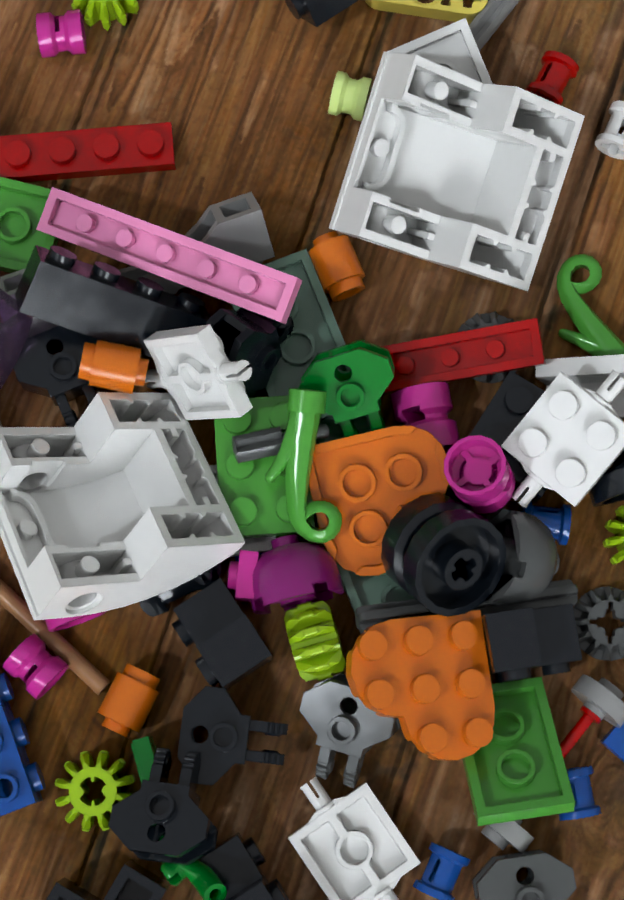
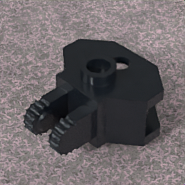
[206,308,294,398]
[11,326,100,427]
[177,686,288,786]
[108,748,218,866]

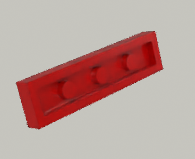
[0,122,176,182]
[381,318,546,394]

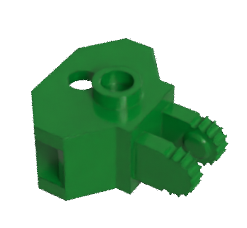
[298,339,395,437]

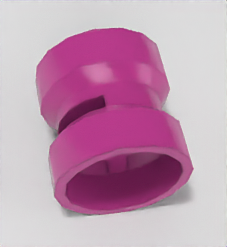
[36,9,87,58]
[2,633,69,700]

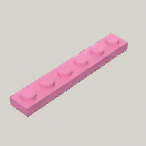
[36,187,303,324]

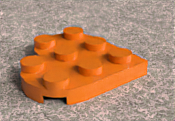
[309,425,449,576]
[346,610,495,761]

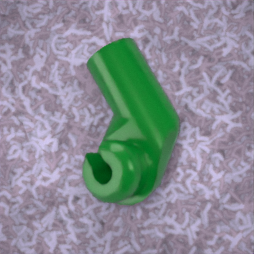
[160,860,227,900]

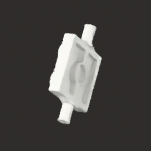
[144,324,253,420]
[501,370,624,508]
[288,776,421,900]

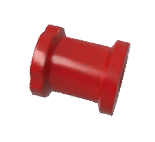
[526,50,579,105]

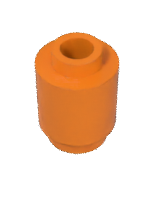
[308,231,365,302]
[78,339,149,394]
[97,663,161,738]

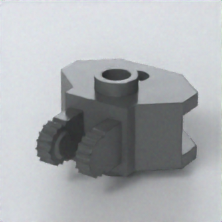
[299,672,401,788]
[472,849,577,900]

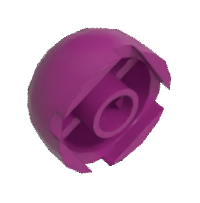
[251,535,345,614]

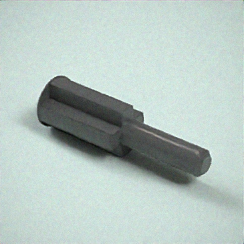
[232,424,329,464]

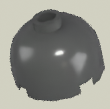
[485,508,560,604]

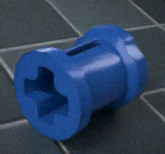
[521,501,571,546]
[559,765,602,821]
[413,842,471,900]

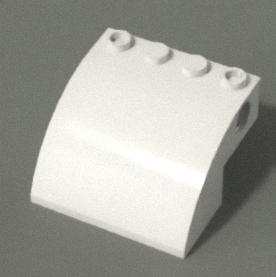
[329,51,585,291]
[0,392,245,621]

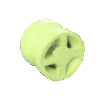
[328,71,372,122]

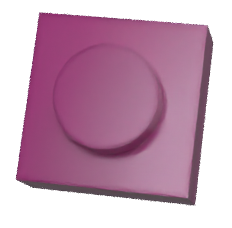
[227,550,260,602]

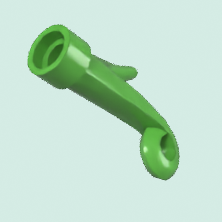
[557,254,624,356]
[265,388,342,543]

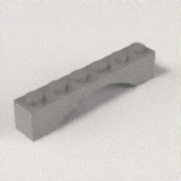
[0,191,275,345]

